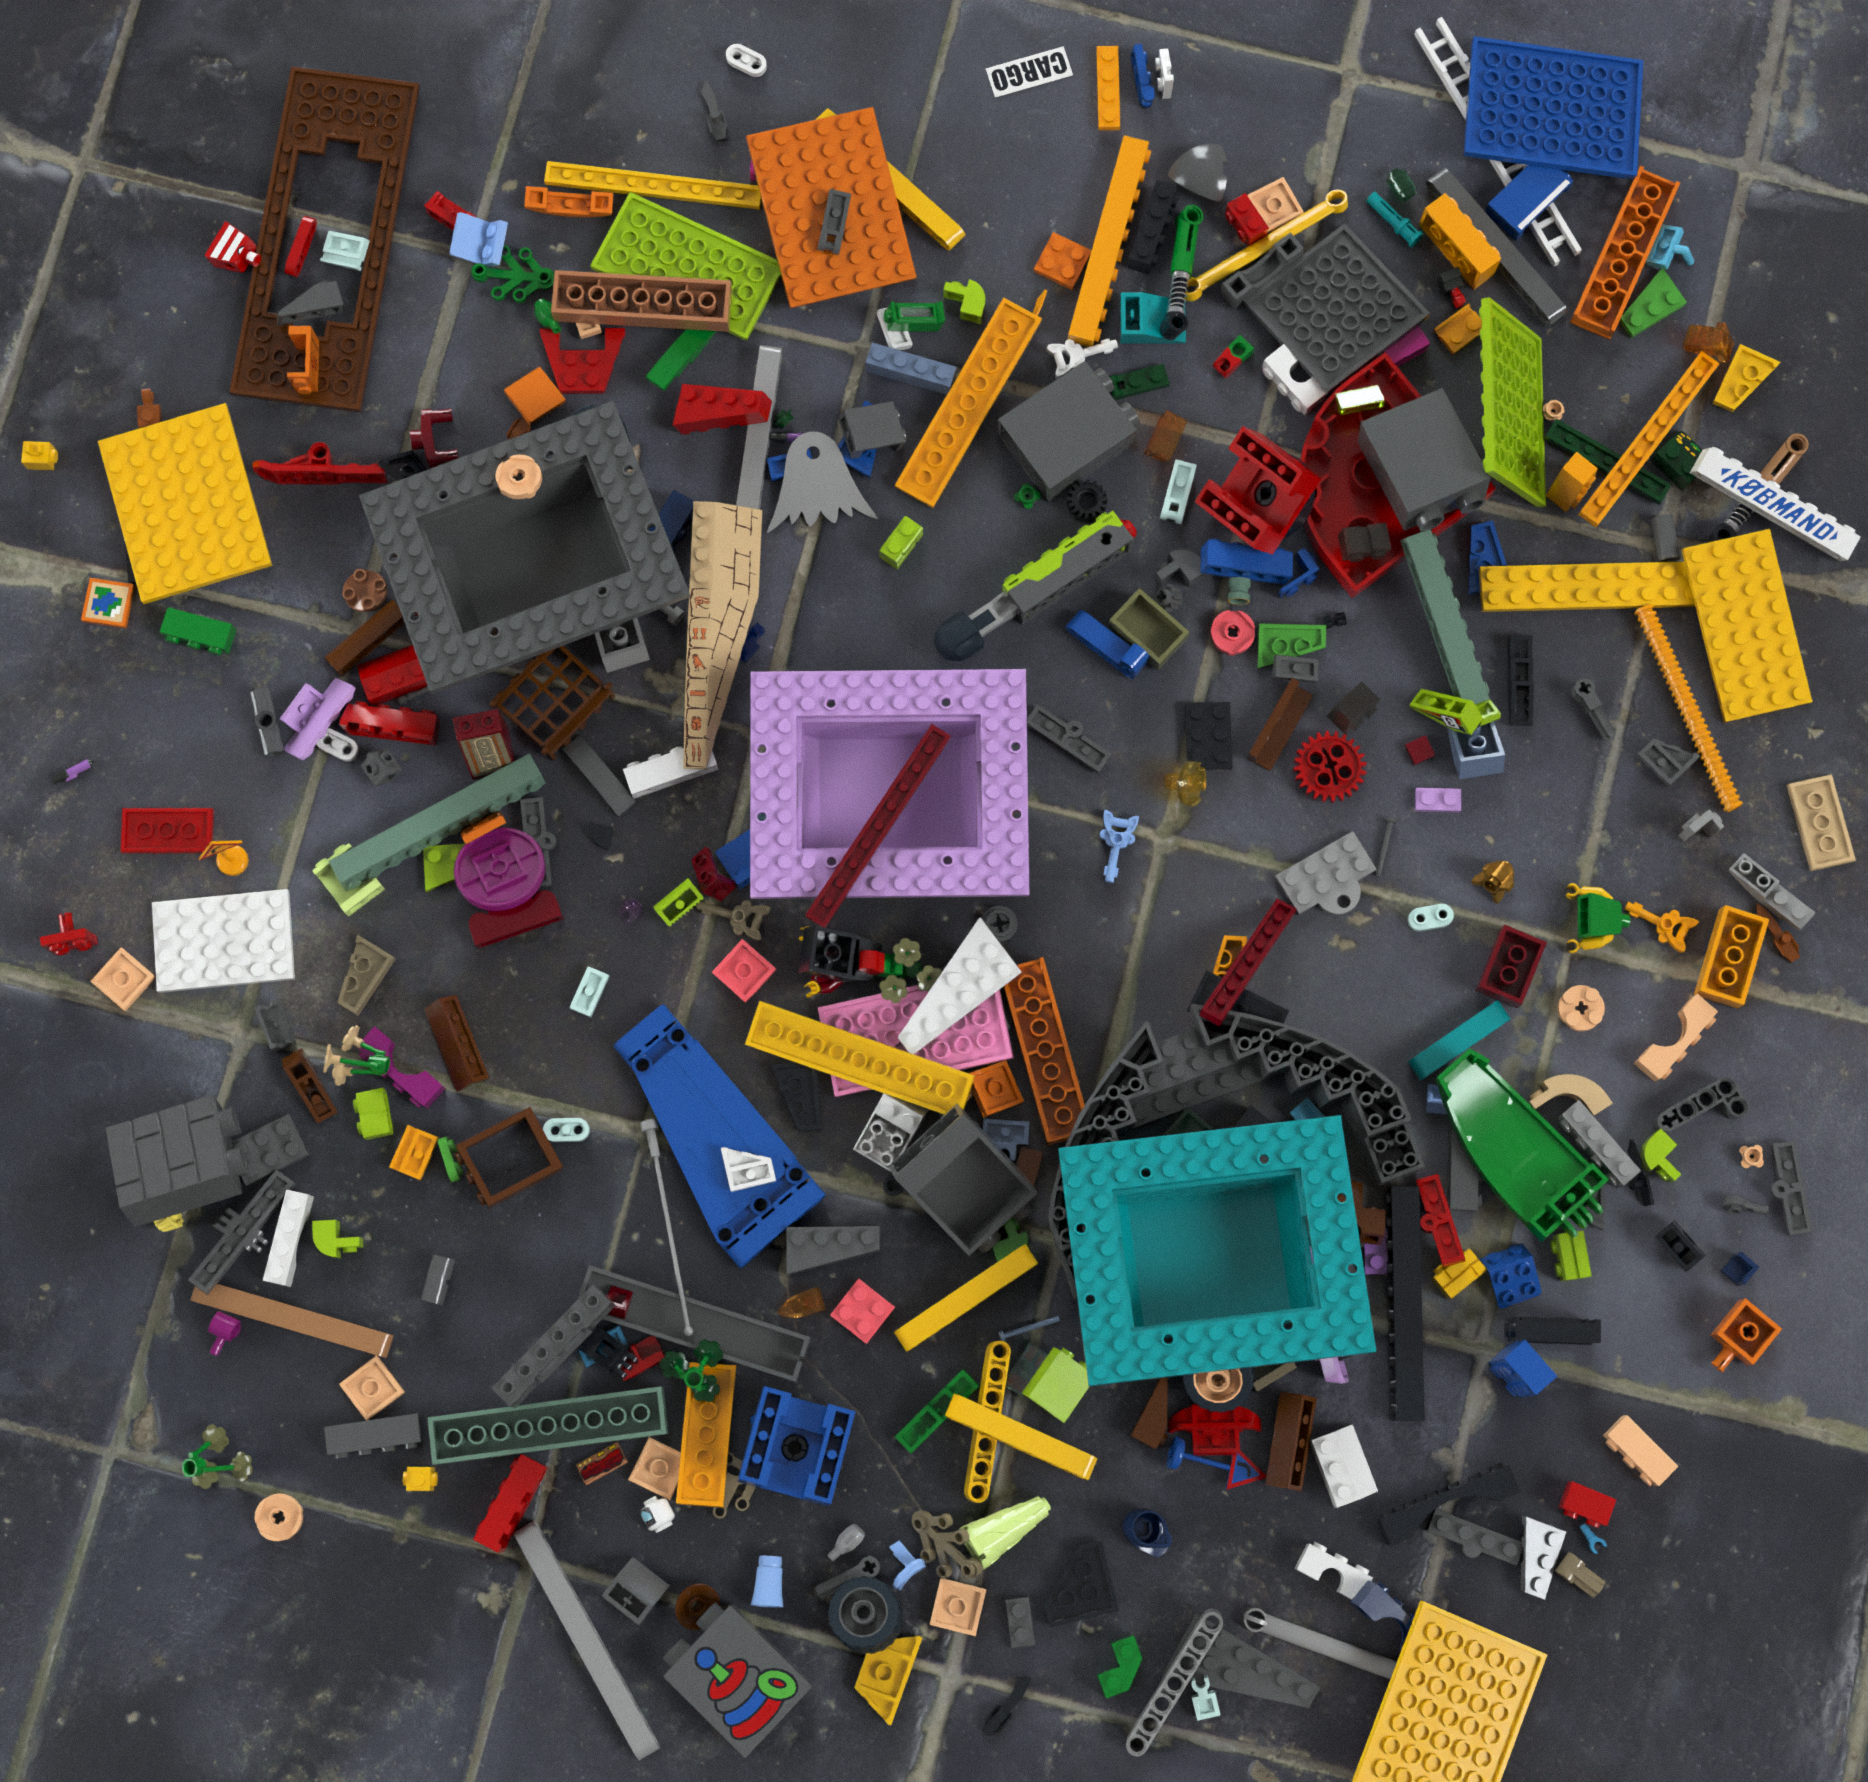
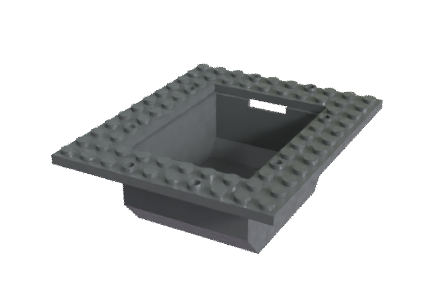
[359,401,691,695]

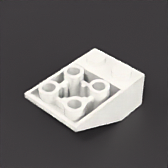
[853,1093,929,1172]

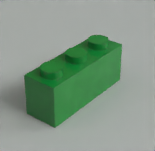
[160,607,236,656]

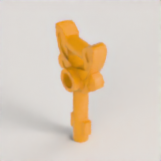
[1624,902,1699,953]

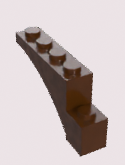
[1337,1179,1385,1245]

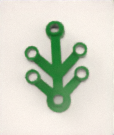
[471,245,554,304]

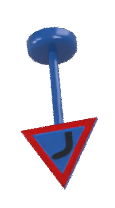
[1167,1436,1266,1490]

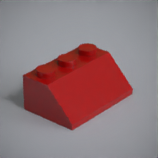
[357,645,428,707]

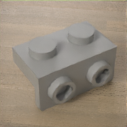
[1679,809,1724,842]

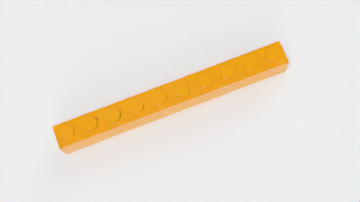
[1068,135,1151,347]

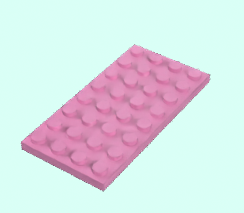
[818,985,1013,1097]

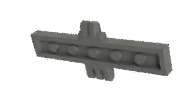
[188,1170,295,1295]

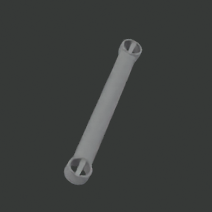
[1243,1608,1397,1679]

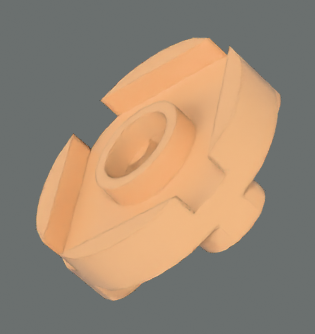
[496,455,542,499]
[1557,985,1605,1032]
[255,1493,303,1541]

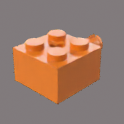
[1710,1298,1782,1373]

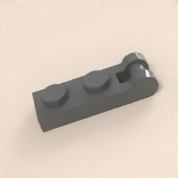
[817,189,851,255]

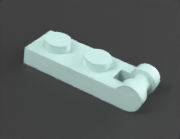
[1160,459,1197,524]

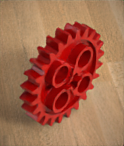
[1293,730,1367,804]

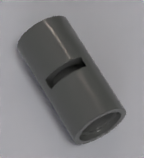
[1650,514,1681,562]
[421,1255,455,1305]

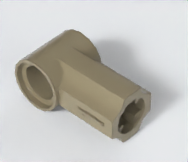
[1555,1552,1605,1598]

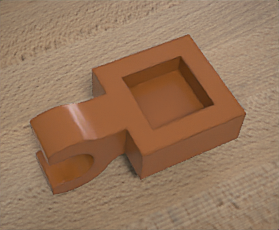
[137,388,162,428]

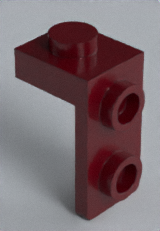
[691,847,736,901]

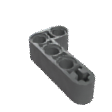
[1653,1077,1749,1133]

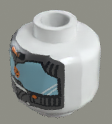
[640,1496,675,1533]

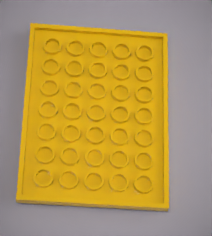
[98,403,273,604]
[1352,1600,1547,1782]

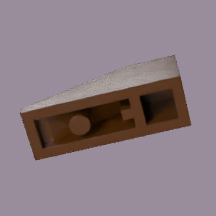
[282,1048,338,1124]
[1130,1377,1168,1450]

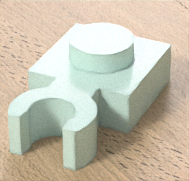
[1191,1675,1220,1721]

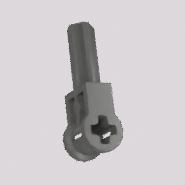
[1571,678,1615,741]
[815,1556,880,1599]

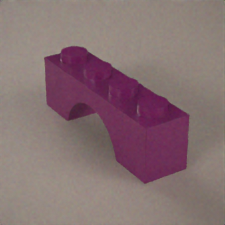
[357,1026,446,1109]

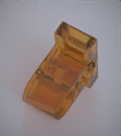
[1682,322,1734,363]

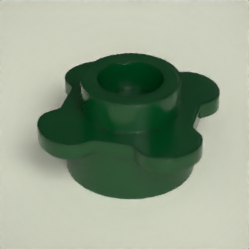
[773,409,794,429]

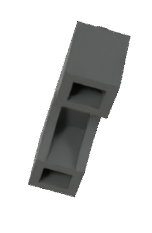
[1220,232,1304,309]

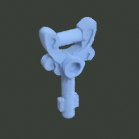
[1100,810,1139,883]

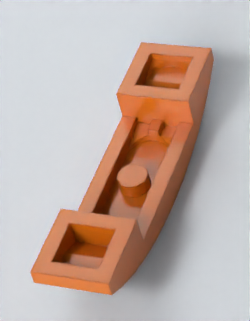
[524,186,613,217]

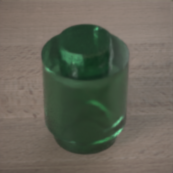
[1386,168,1416,202]

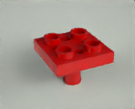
[40,912,98,956]

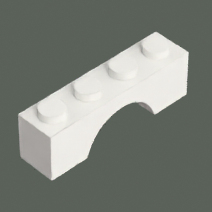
[263,1190,314,1287]

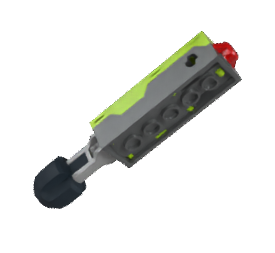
[934,511,1137,661]

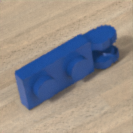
[1130,44,1155,109]

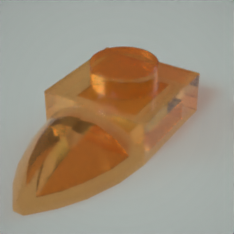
[778,1287,826,1318]

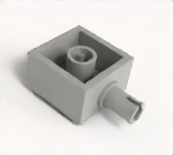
[595,618,650,673]

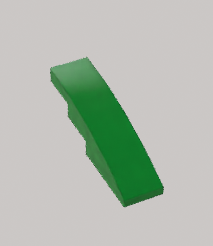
[646,329,717,391]
[895,1369,980,1453]

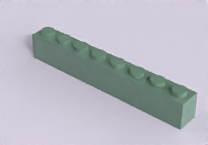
[1400,529,1490,704]

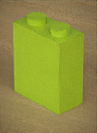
[1022,1347,1090,1423]

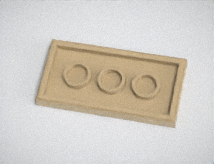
[1786,774,1856,872]

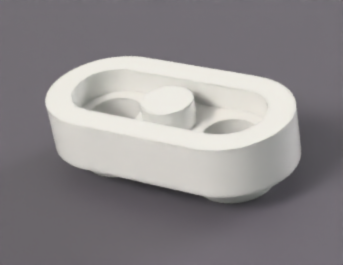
[726,44,767,77]
[316,728,359,762]

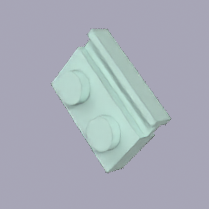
[320,231,370,271]

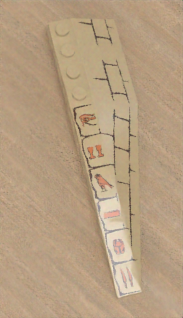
[683,501,762,769]

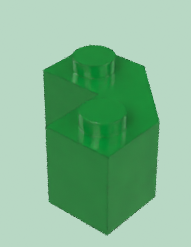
[1097,1635,1142,1699]

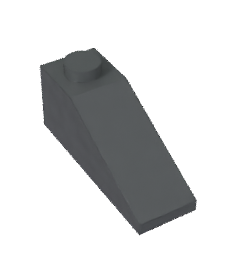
[276,281,344,326]

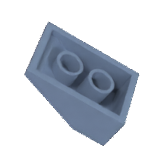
[1447,721,1505,779]

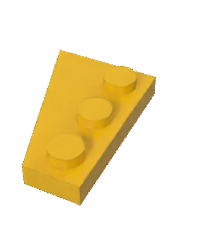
[1712,344,1780,413]

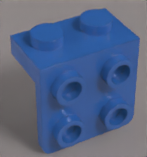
[1480,1243,1542,1309]

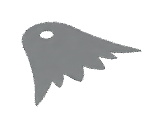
[767,432,878,533]

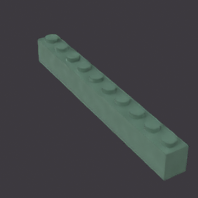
[329,753,546,891]

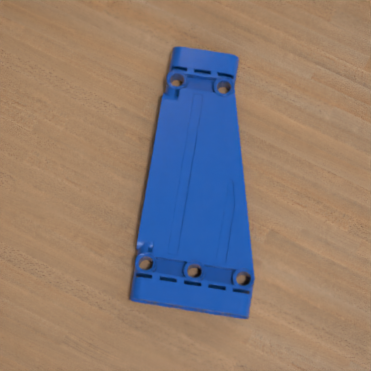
[613,1004,826,1268]

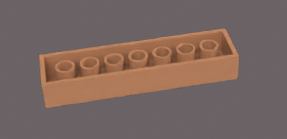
[551,270,733,332]

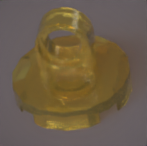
[1164,761,1206,806]

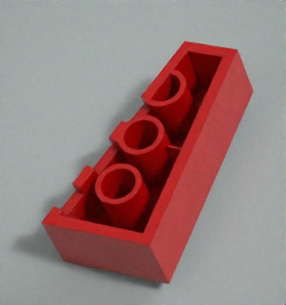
[673,384,772,435]
[473,1454,549,1553]

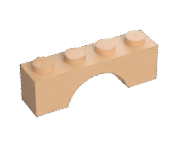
[1634,994,1718,1082]

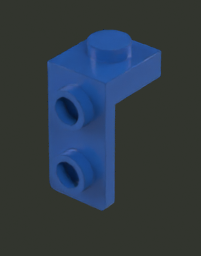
[1278,547,1319,598]

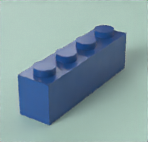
[1200,539,1293,585]

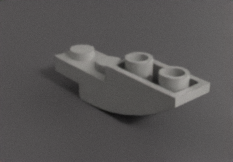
[1729,853,1815,932]

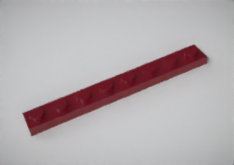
[1199,898,1297,1026]

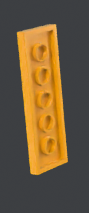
[676,1362,736,1508]

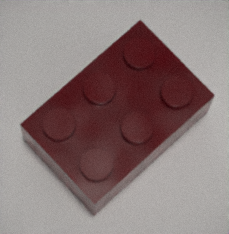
[1475,924,1547,1008]

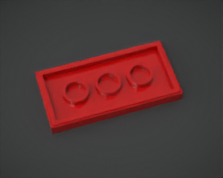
[120,808,214,854]

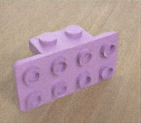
[280,678,356,760]

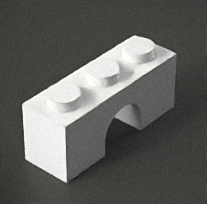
[1262,344,1327,415]
[1294,1542,1373,1599]

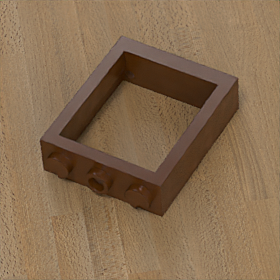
[454,1107,563,1210]

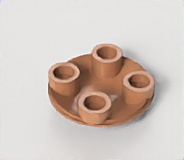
[342,569,387,612]

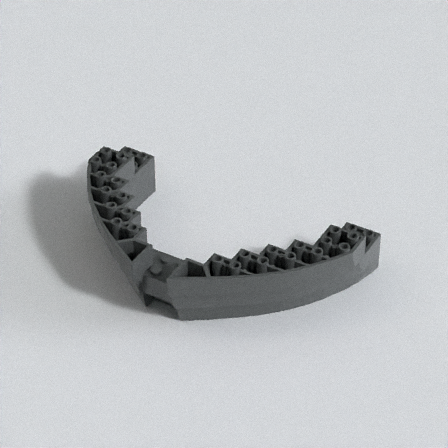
[1048,1004,1425,1300]

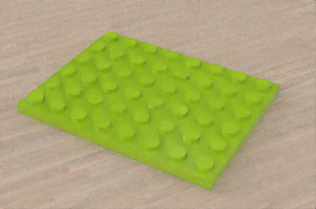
[1479,297,1546,507]

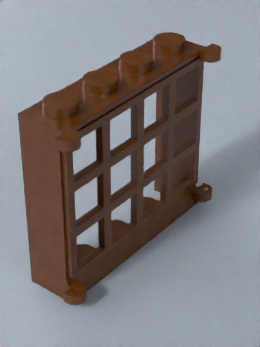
[489,646,615,761]

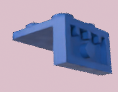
[715,829,750,890]

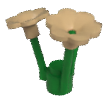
[323,1025,390,1086]

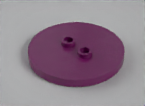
[454,827,545,911]

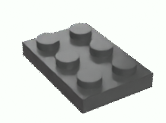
[232,1114,310,1186]

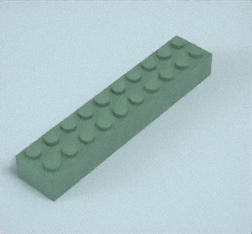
[428,1387,669,1465]

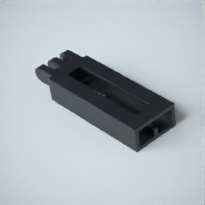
[576,1325,639,1379]

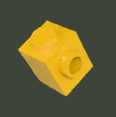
[403,1467,438,1491]

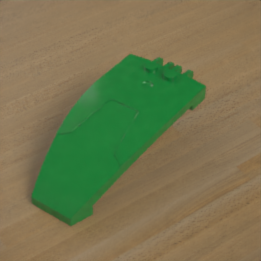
[1436,1048,1609,1242]

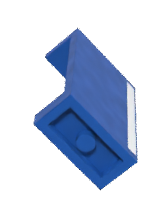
[1485,165,1573,241]

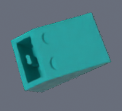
[1119,292,1186,344]

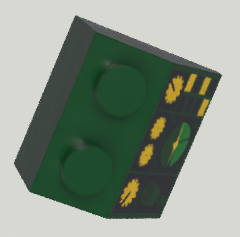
[1651,430,1702,491]

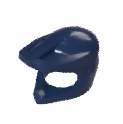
[1123,1508,1172,1557]

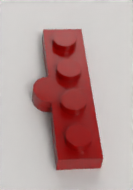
[1416,1174,1466,1268]

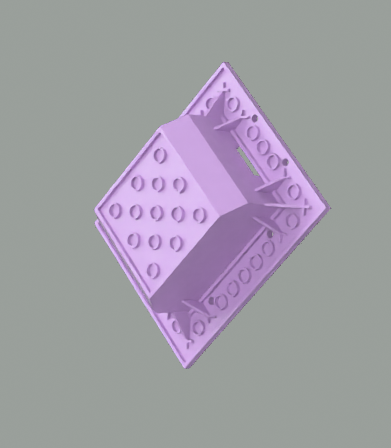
[750,669,1029,899]

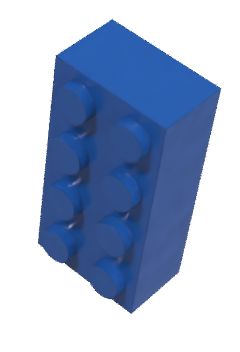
[1488,1340,1557,1398]

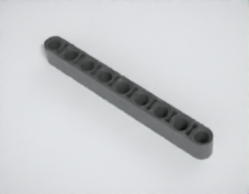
[1426,168,1567,326]

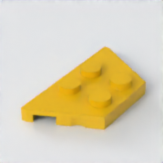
[854,1636,923,1725]

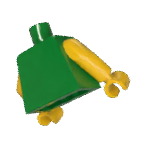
[1566,883,1631,954]

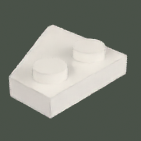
[1155,49,1174,99]
[721,1147,776,1192]

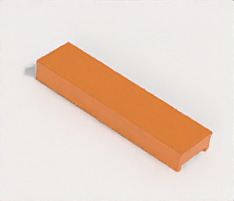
[1570,166,1680,340]
[1003,957,1085,1146]

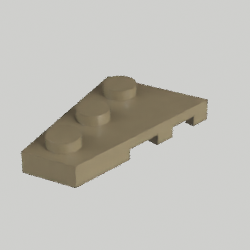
[337,935,396,1016]

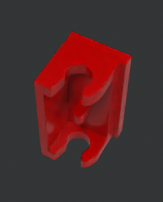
[424,191,476,231]

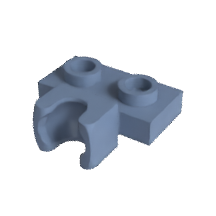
[983,1119,1030,1162]

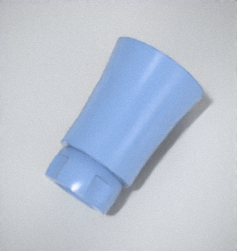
[751,1555,783,1608]

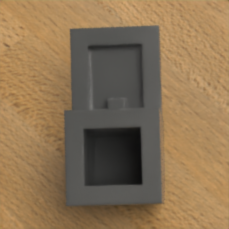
[1155,549,1207,588]

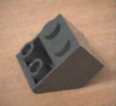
[602,1557,670,1625]

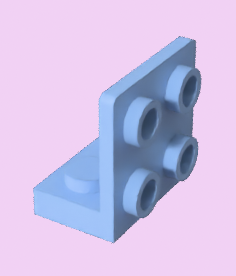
[449,212,508,268]

